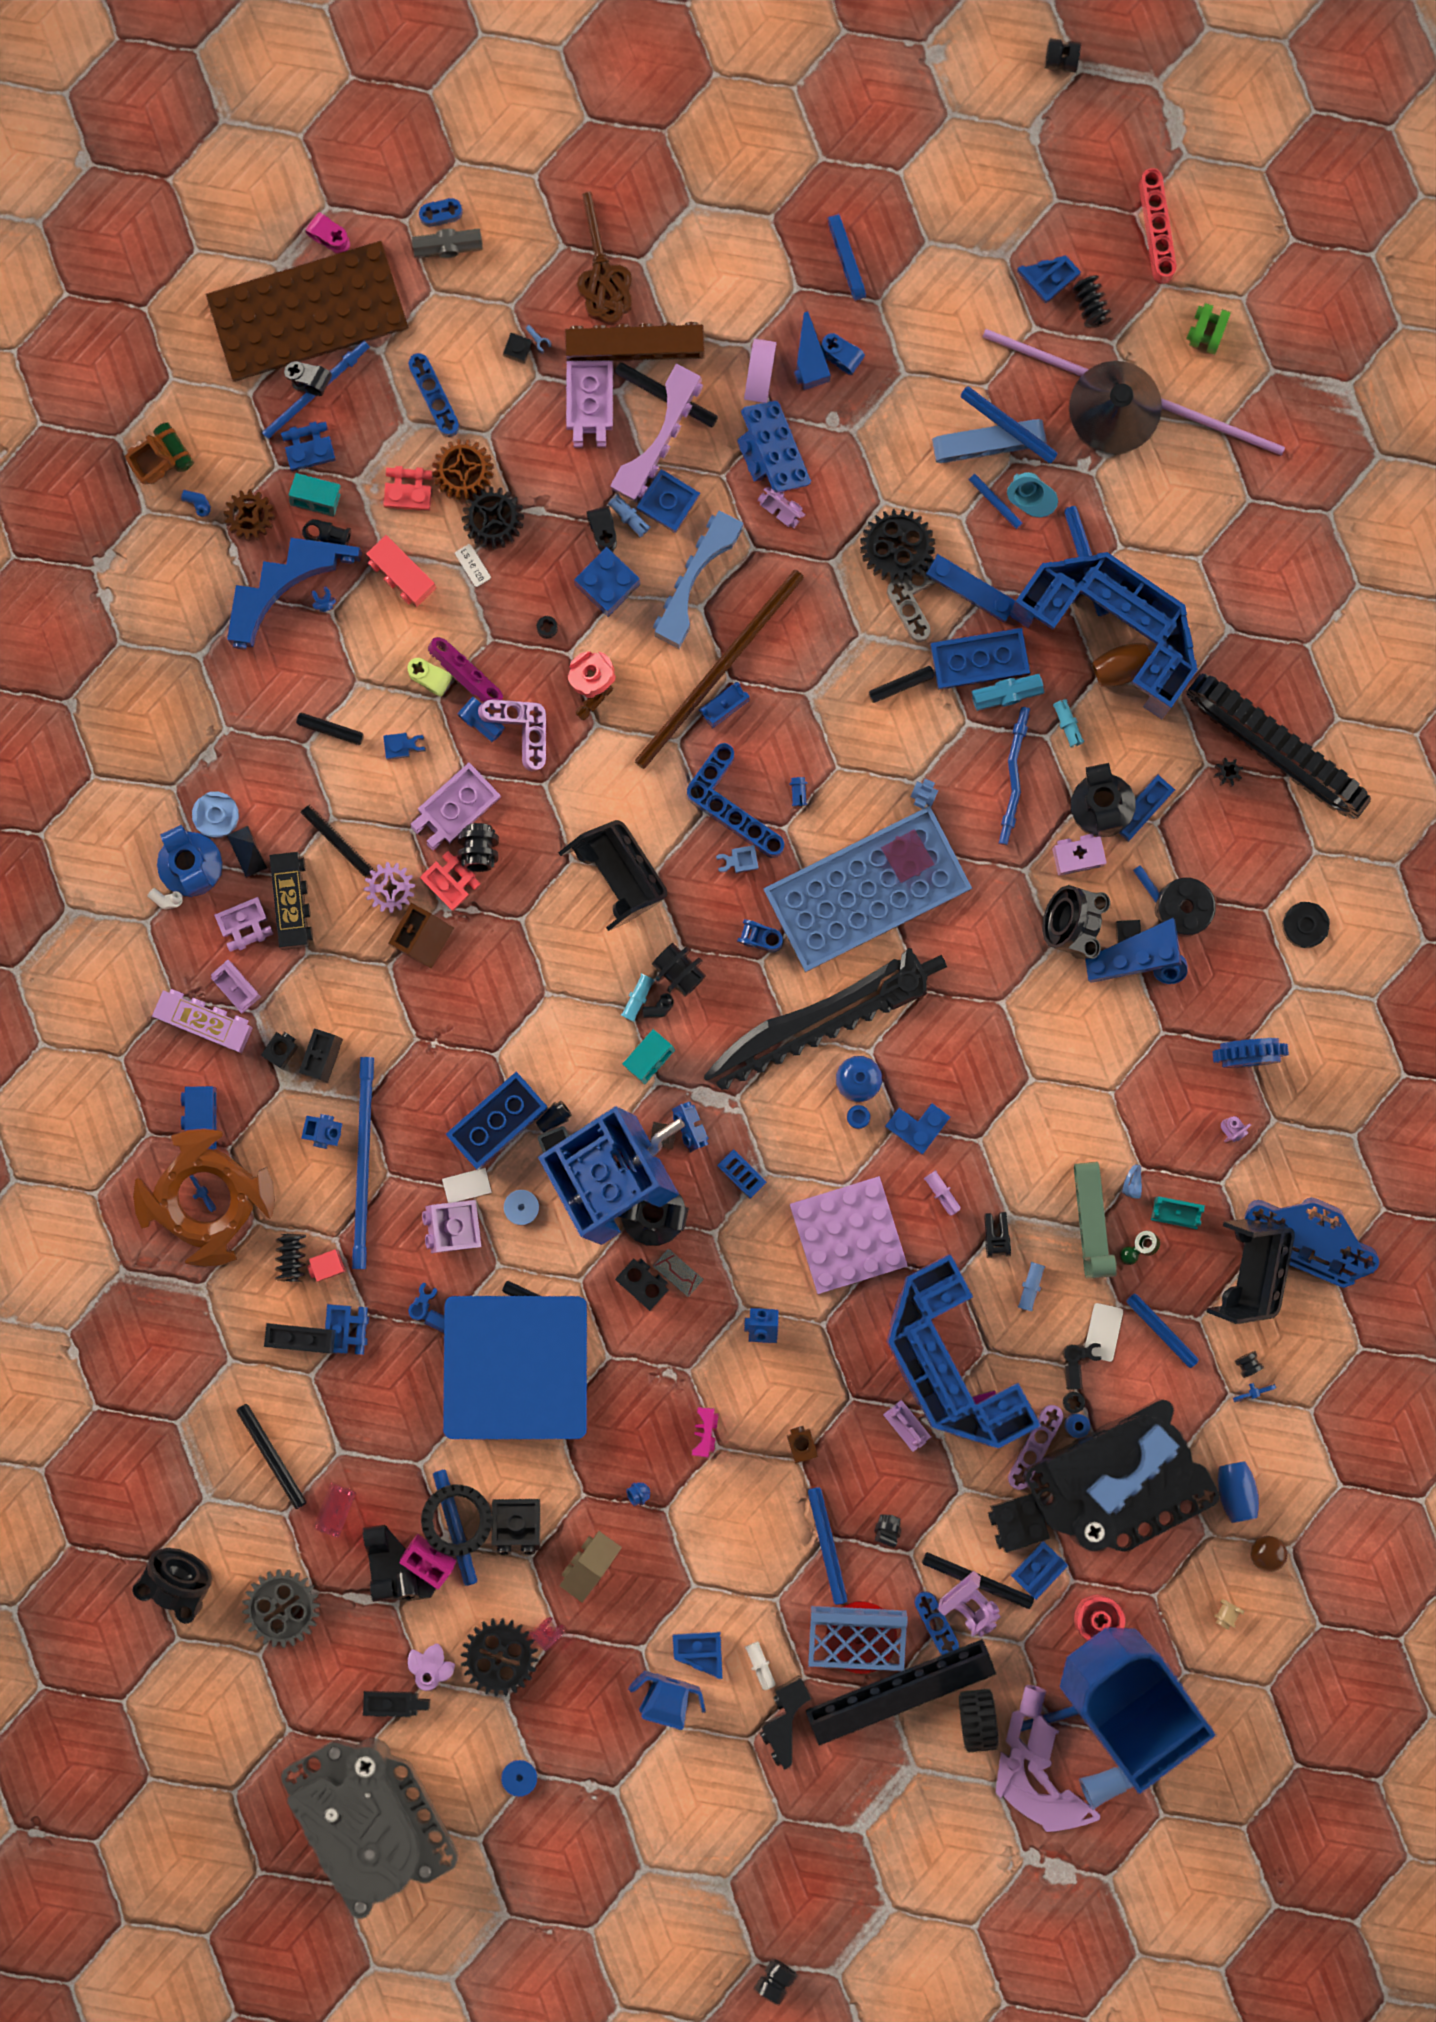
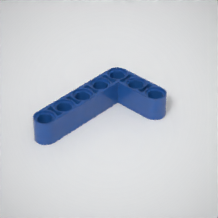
[687,743,784,858]

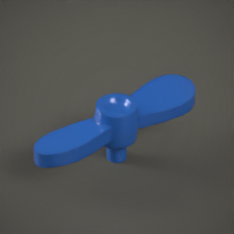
[189,1174,216,1212]
[1233,1383,1276,1402]

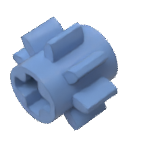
[910,779,939,809]

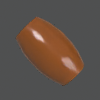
[1092,643,1151,687]

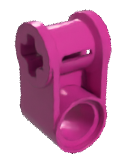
[305,212,350,254]

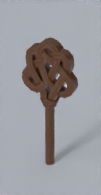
[577,192,632,325]

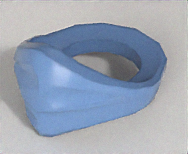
[1122,1164,1142,1199]

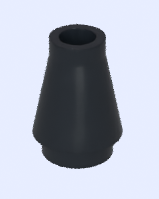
[536,1101,572,1133]

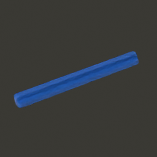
[960,386,1058,463]
[1064,506,1109,616]
[433,1470,478,1586]
[808,1487,848,1605]

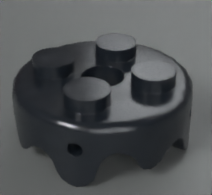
[1155,877,1216,937]

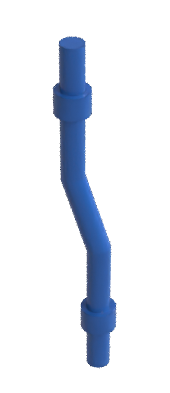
[999,707,1030,846]

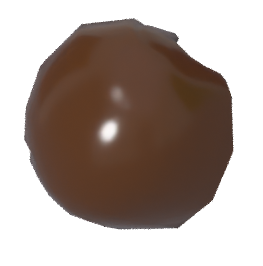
[1250,1535,1288,1572]

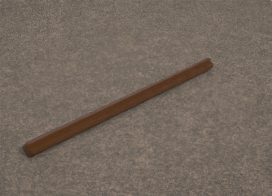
[635,569,804,769]

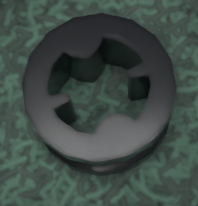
[536,616,558,639]
[1062,1392,1085,1413]

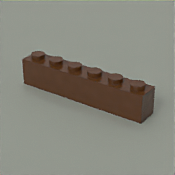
[565,322,704,361]

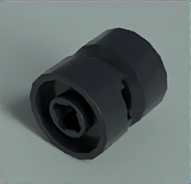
[1045,38,1081,73]
[754,1958,798,2005]

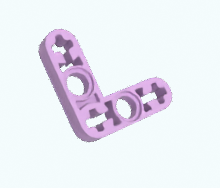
[478,700,546,771]

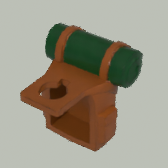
[125,422,194,485]

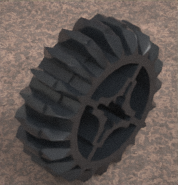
[462,487,524,549]

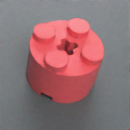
[1074,1594,1125,1641]

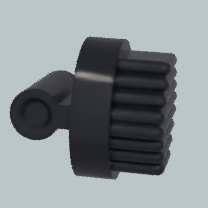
[874,1514,902,1548]

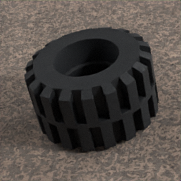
[959,1689,999,1753]

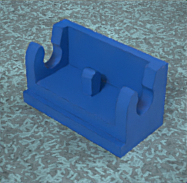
[698,682,750,729]

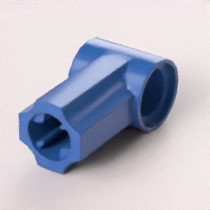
[457,697,505,743]

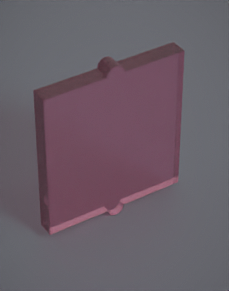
[881,829,935,883]

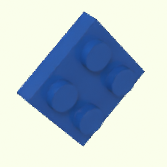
[636,469,700,533]

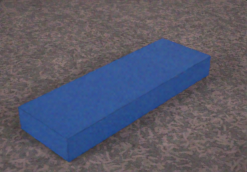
[1119,775,1175,842]

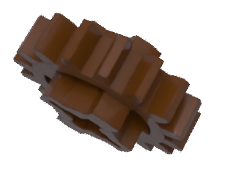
[223,489,275,541]

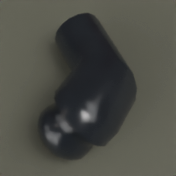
[643,993,674,1018]

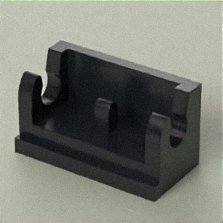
[299,1028,343,1083]

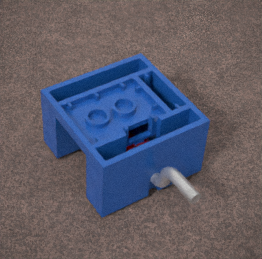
[538,1106,685,1245]

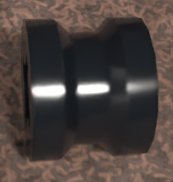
[1234,1351,1264,1378]

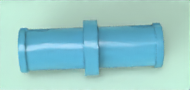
[1053,699,1084,748]
[621,973,655,1022]

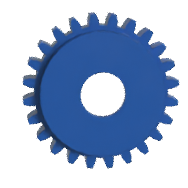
[1212,1038,1289,1068]

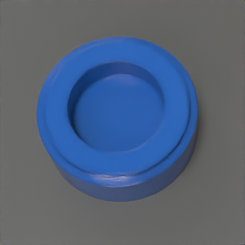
[847,1105,870,1129]

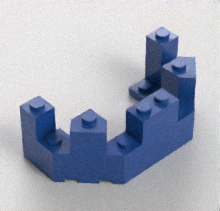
[1009,552,1198,720]
[886,1254,1041,1449]

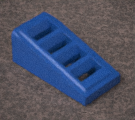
[717,1149,767,1199]

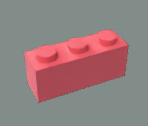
[366,535,436,607]

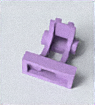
[938,1571,1001,1638]

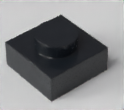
[503,332,533,364]
[1116,920,1141,943]

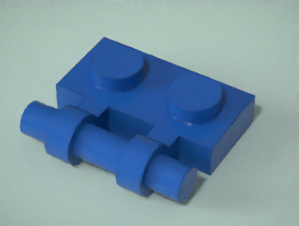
[281,421,336,472]
[325,1304,370,1355]

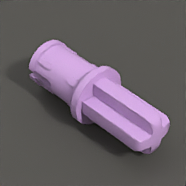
[924,1170,961,1216]

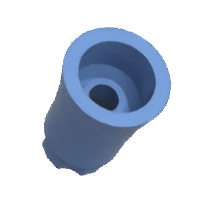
[1079,1767,1133,1810]

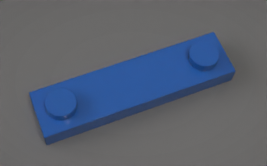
[925,554,1015,622]

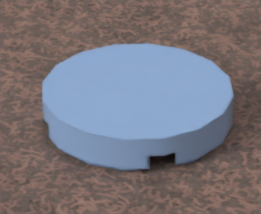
[192,791,239,838]

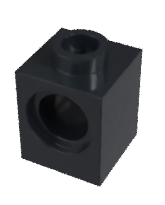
[261,1031,299,1070]

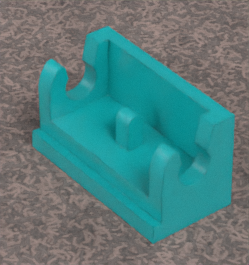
[288,473,341,517]
[622,1029,675,1085]
[1151,1196,1205,1229]

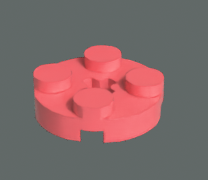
[568,651,616,698]

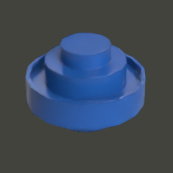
[1153,955,1188,984]

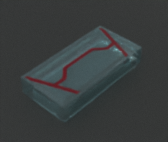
[653,1248,704,1297]

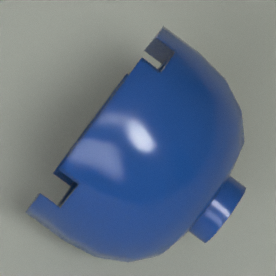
[836,1056,882,1102]

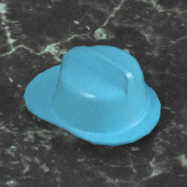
[1007,473,1058,517]

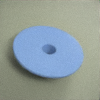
[504,1190,539,1225]

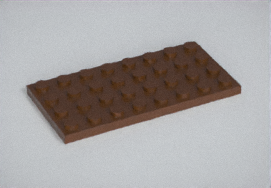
[206,241,409,382]

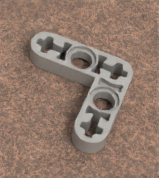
[887,559,937,642]

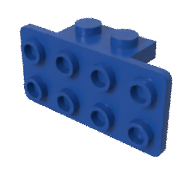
[737,401,811,493]

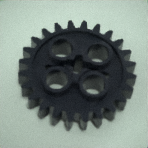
[860,509,935,583]
[461,1617,539,1697]

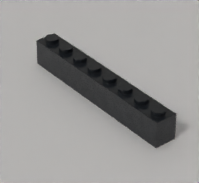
[805,1639,996,1746]

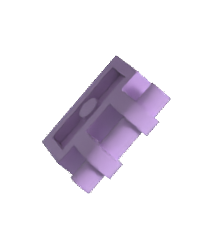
[215,897,274,952]

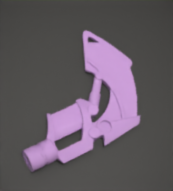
[996,1685,1100,1832]

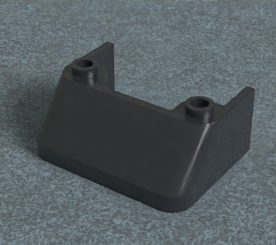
[558,820,667,931]
[1206,1219,1295,1324]

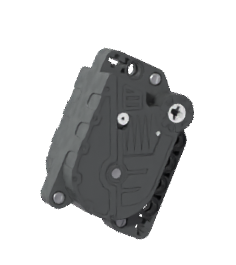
[281,1738,459,1919]

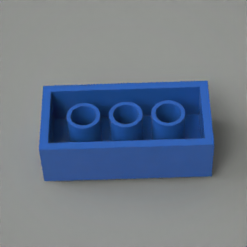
[446,1071,549,1171]

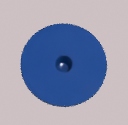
[501,1760,537,1797]

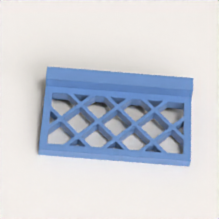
[808,1606,908,1671]

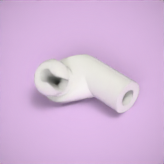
[147,888,183,910]

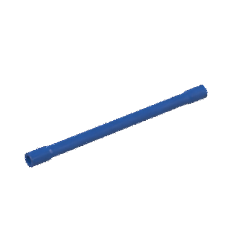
[352,1057,374,1269]

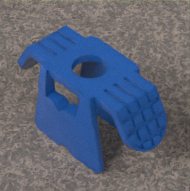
[628,1671,706,1730]

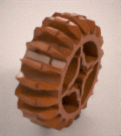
[432,439,494,501]

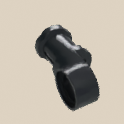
[302,519,351,546]

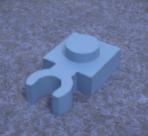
[716,845,759,873]

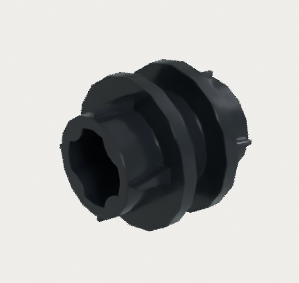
[652,943,706,997]

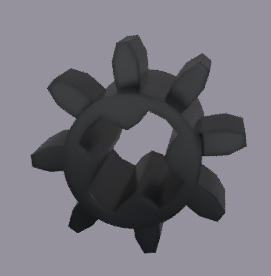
[1213,758,1243,787]

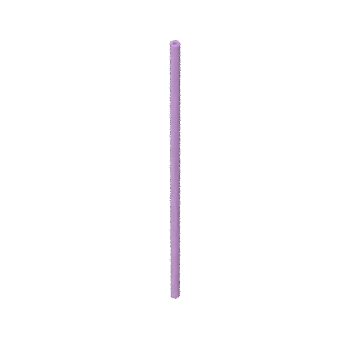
[983,329,1285,456]

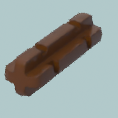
[575,685,613,721]

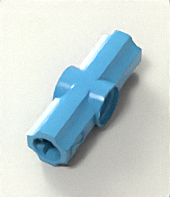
[971,674,1044,711]

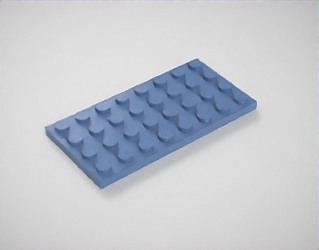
[763,806,972,972]

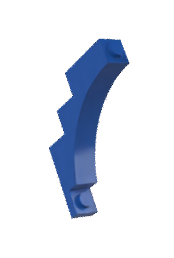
[227,538,362,650]

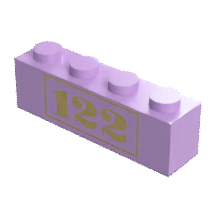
[152,989,253,1054]

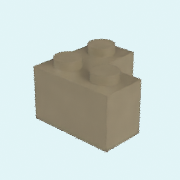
[559,1531,622,1603]

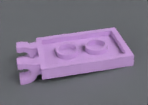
[566,361,613,448]
[410,763,501,851]

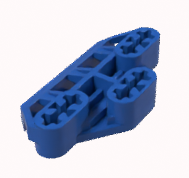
[1244,1197,1379,1288]

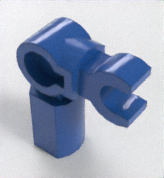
[408,1282,444,1333]

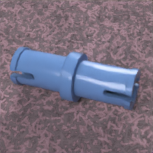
[608,494,651,538]
[1018,1262,1045,1311]

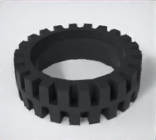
[421,1484,492,1556]

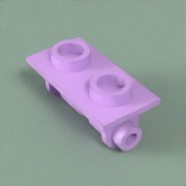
[758,486,805,528]
[1221,1117,1251,1143]
[883,1400,931,1452]

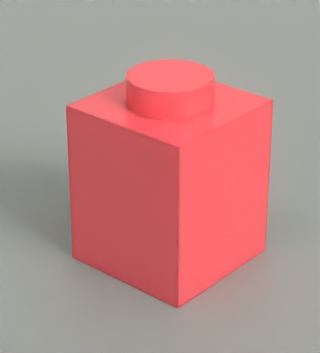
[307,1249,346,1282]

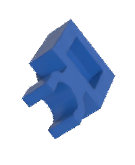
[383,733,425,760]

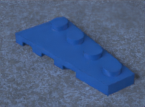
[1085,918,1182,983]

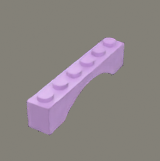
[610,363,703,502]

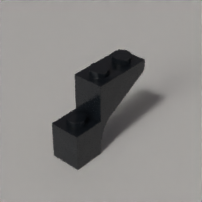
[759,1675,812,1770]

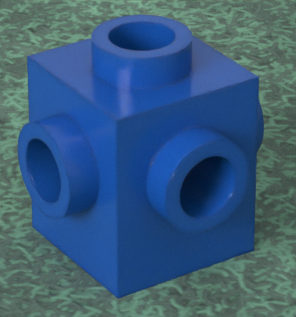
[301,1114,343,1149]
[744,1308,779,1343]

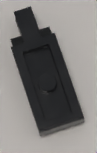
[363,1691,430,1717]

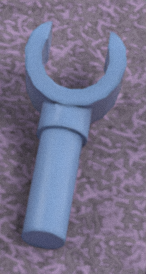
[526,325,551,353]

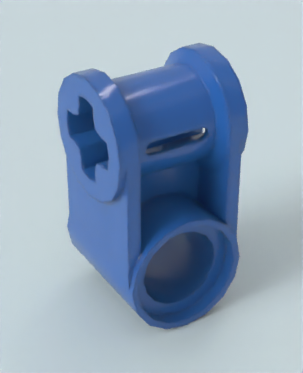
[821,333,865,375]
[737,919,783,952]

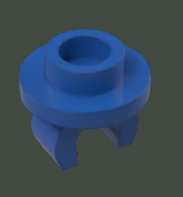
[312,587,336,612]

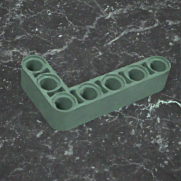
[1074,1162,1116,1279]

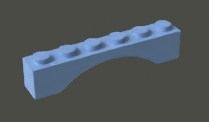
[653,511,743,649]

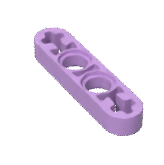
[1008,1405,1063,1490]

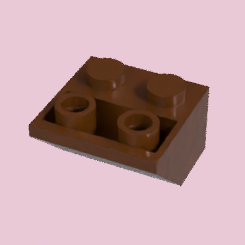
[388,903,454,969]

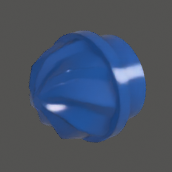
[626,1483,650,1506]

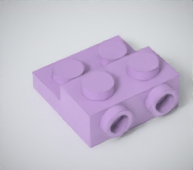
[422,1200,482,1253]

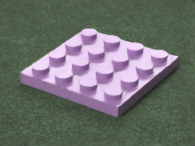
[789,1176,908,1294]

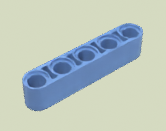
[932,419,1047,463]

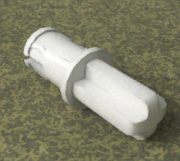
[745,1641,775,1690]

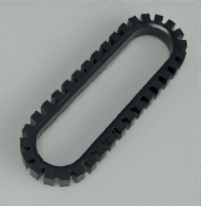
[1186,673,1371,819]

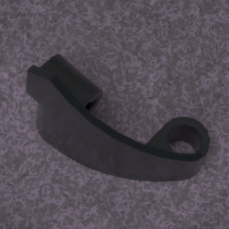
[363,1525,437,1602]

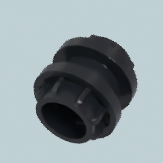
[457,823,499,872]

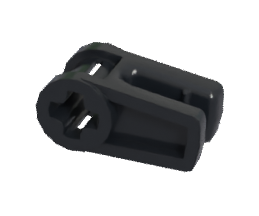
[984,1212,1011,1258]

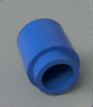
[1064,1413,1091,1438]

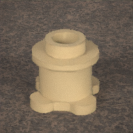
[1214,1599,1245,1630]

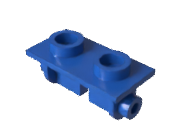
[672,1101,709,1152]

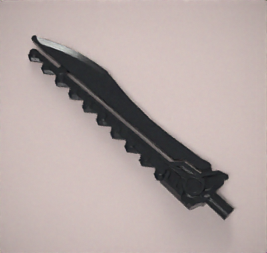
[704,948,947,1090]

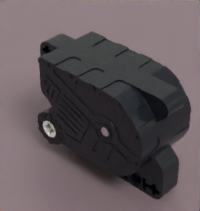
[1024,1399,1220,1552]

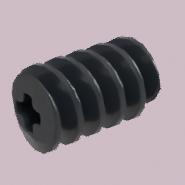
[1072,275,1113,328]
[275,1234,306,1282]

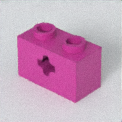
[399,1534,457,1590]

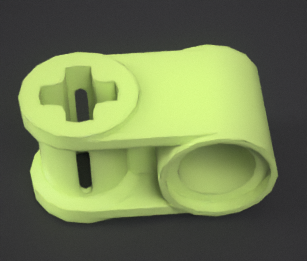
[407,658,453,697]

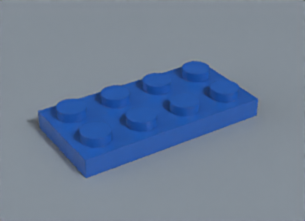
[930,628,1030,690]

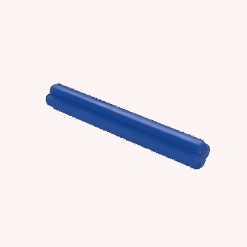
[1126,1294,1199,1368]

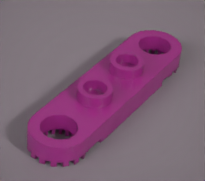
[428,637,503,703]

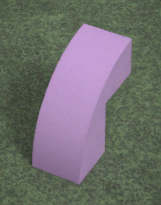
[744,339,777,403]

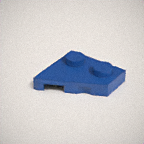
[1017,255,1081,304]
[673,1632,723,1679]

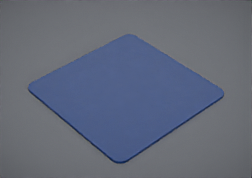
[443,1296,587,1439]

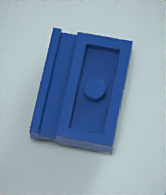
[1010,1541,1069,1600]

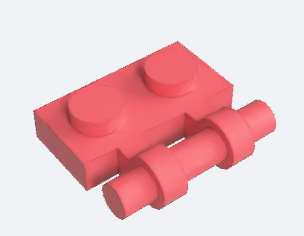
[383,466,433,511]
[420,851,481,911]

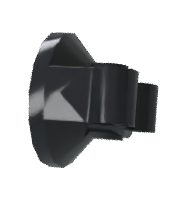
[1071,763,1135,837]
[1042,885,1110,959]
[618,1194,689,1246]
[132,1548,213,1624]

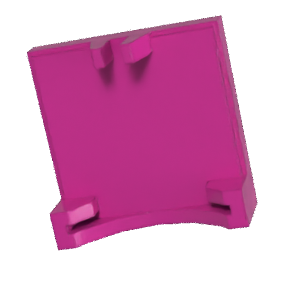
[692,1407,719,1457]

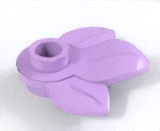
[408,1644,455,1691]

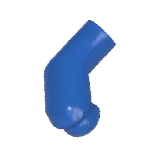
[181,490,211,517]

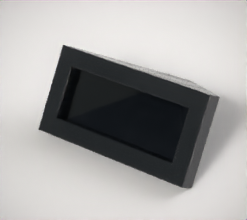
[227,826,267,878]

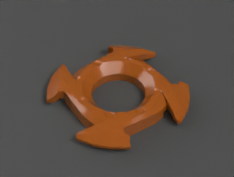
[133,1128,275,1267]

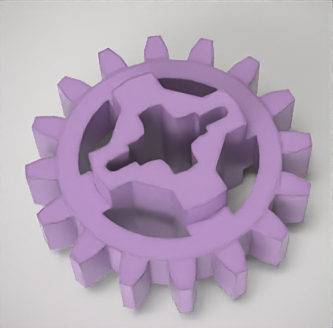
[364,862,415,913]

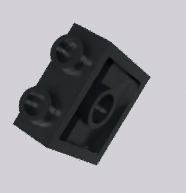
[988,1494,1050,1553]
[492,1499,541,1556]

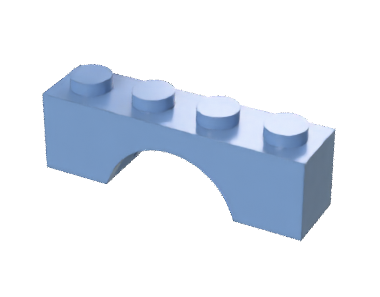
[1086,1425,1179,1514]

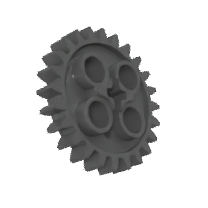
[242,1569,321,1648]

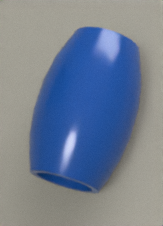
[1218,1461,1259,1523]

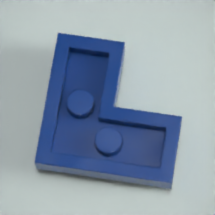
[885,1103,950,1155]

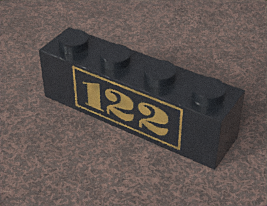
[269,852,313,950]

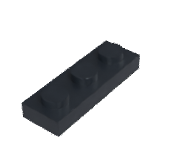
[264,1323,336,1354]

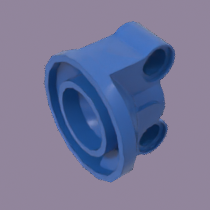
[157,825,223,897]

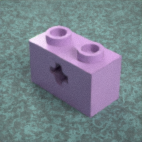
[1052,834,1106,876]

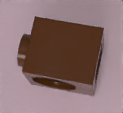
[787,1426,818,1464]

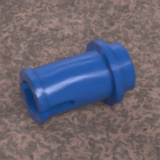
[789,777,808,806]

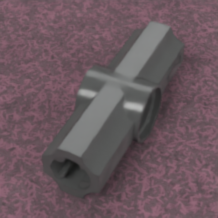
[412,228,483,258]

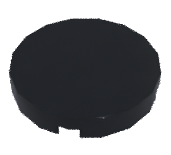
[1282,902,1330,948]

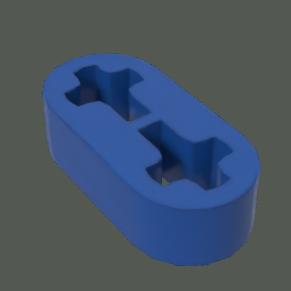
[419,198,462,227]

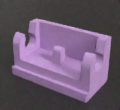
[211,960,261,1013]

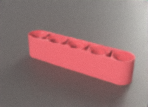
[1139,168,1176,284]

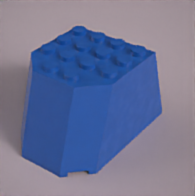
[1059,1628,1217,1794]

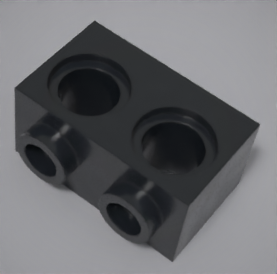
[615,1258,669,1311]

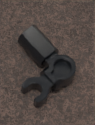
[1063,1343,1102,1390]

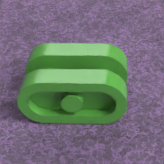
[1186,303,1231,355]

